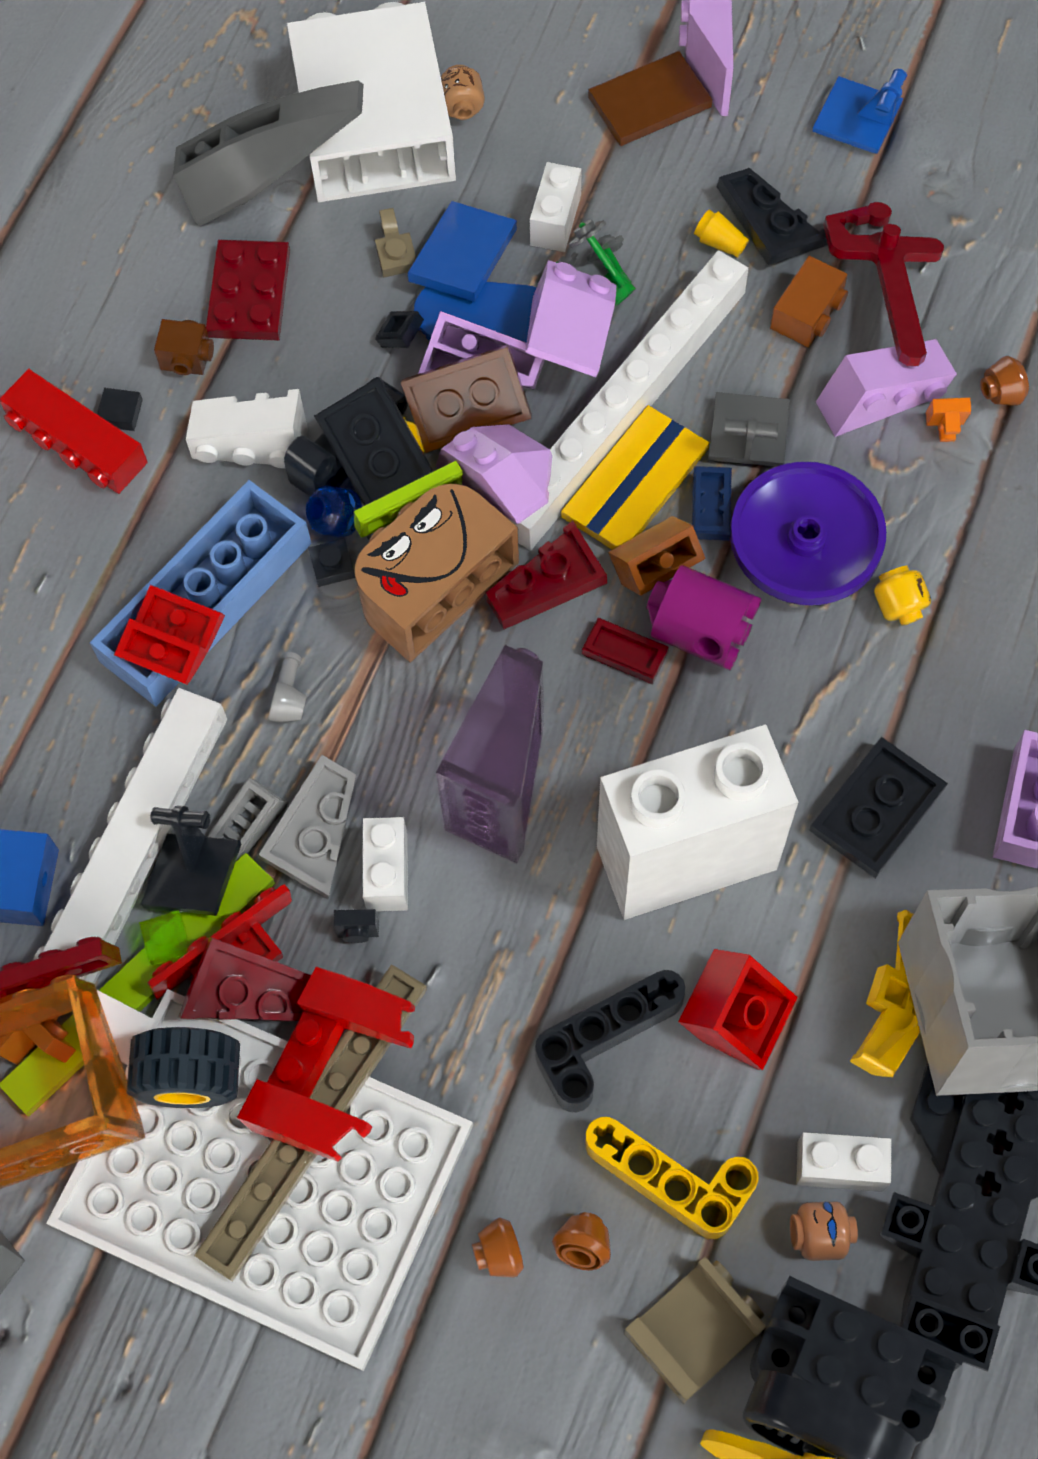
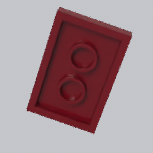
[206,239,290,341]

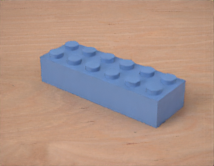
[90,480,312,707]

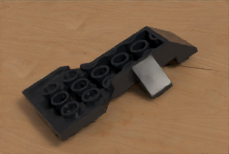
[880,1060,1038,1372]

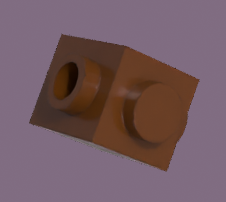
[154,319,214,375]

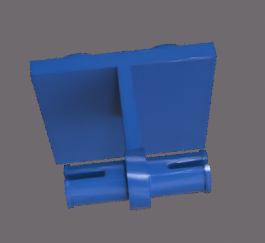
[812,68,907,154]

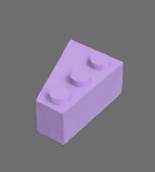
[816,339,957,437]

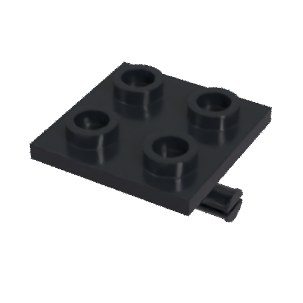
[141,805,242,916]

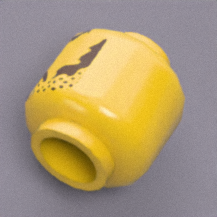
[874,565,931,626]

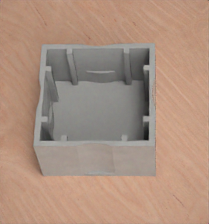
[898,887,1038,1096]

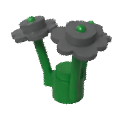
[556,219,636,307]

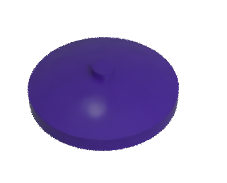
[730,462,887,605]

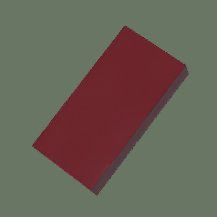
[582,617,669,685]

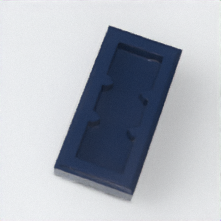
[692,466,732,541]

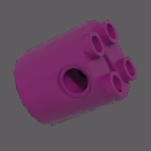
[646,565,762,671]

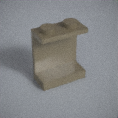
[624,1257,766,1404]

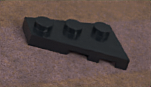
[716,168,828,265]

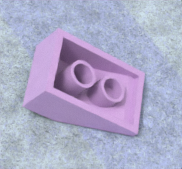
[679,0,733,116]
[525,260,616,377]

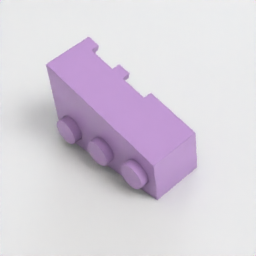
[418,311,545,389]

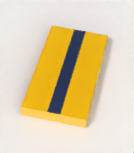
[561,405,710,550]

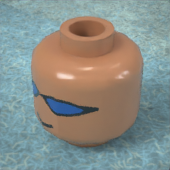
[790,1201,858,1261]

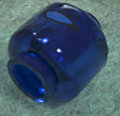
[305,485,362,537]

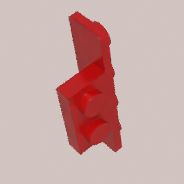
[148,884,292,999]

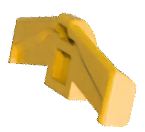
[850,910,920,1077]

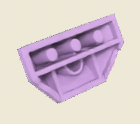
[436,424,552,524]

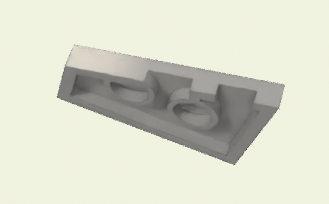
[258,755,356,899]

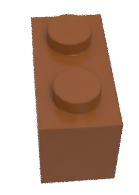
[770,255,848,347]
[608,516,706,596]

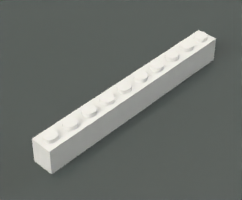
[505,250,749,551]

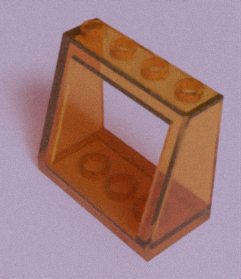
[0,975,145,1189]

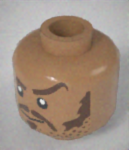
[440,65,485,120]

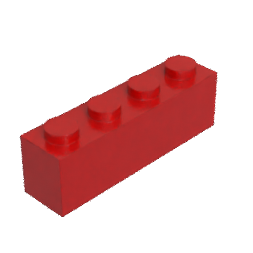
[0,368,148,494]

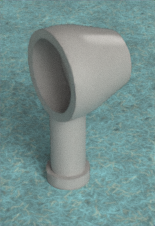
[268,652,307,722]

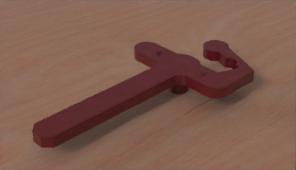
[823,202,944,366]

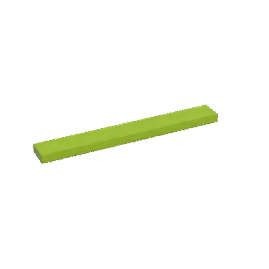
[0,853,275,1117]

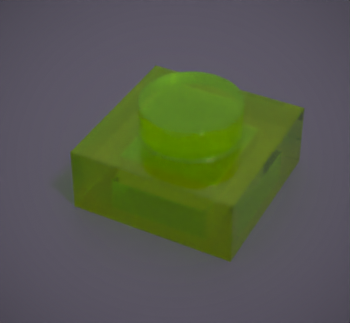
[139,910,190,965]

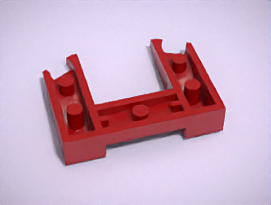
[237,967,415,1162]

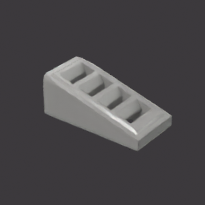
[207,777,288,861]

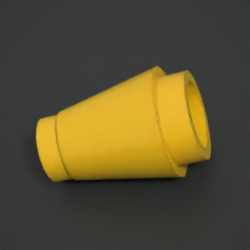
[694,209,749,258]

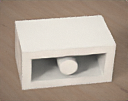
[530,162,581,252]
[363,817,408,911]
[796,1132,891,1192]

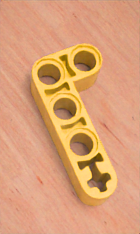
[585,1117,758,1239]

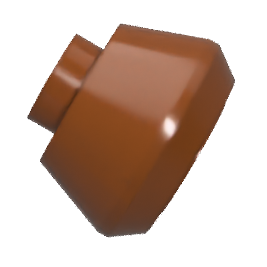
[980,356,1029,406]
[552,1212,611,1271]
[471,1217,524,1278]

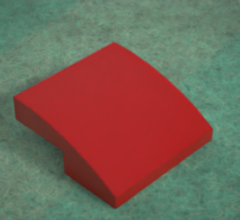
[114,585,225,685]

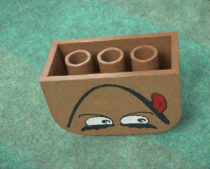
[355,484,519,663]

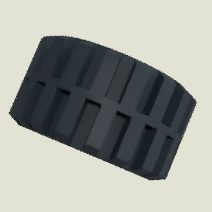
[127,1027,240,1108]

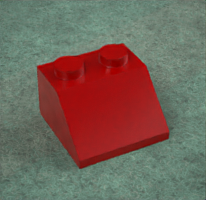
[678,949,798,1070]

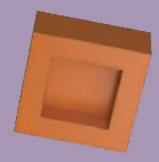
[926,397,971,442]

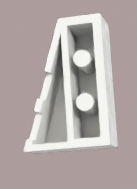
[186,389,308,468]

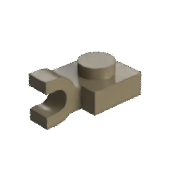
[375,208,416,278]

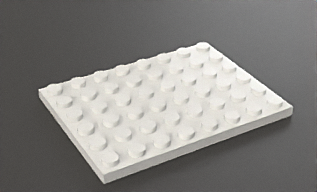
[46,989,473,1371]

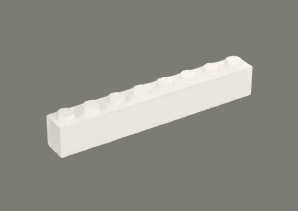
[33,688,227,998]

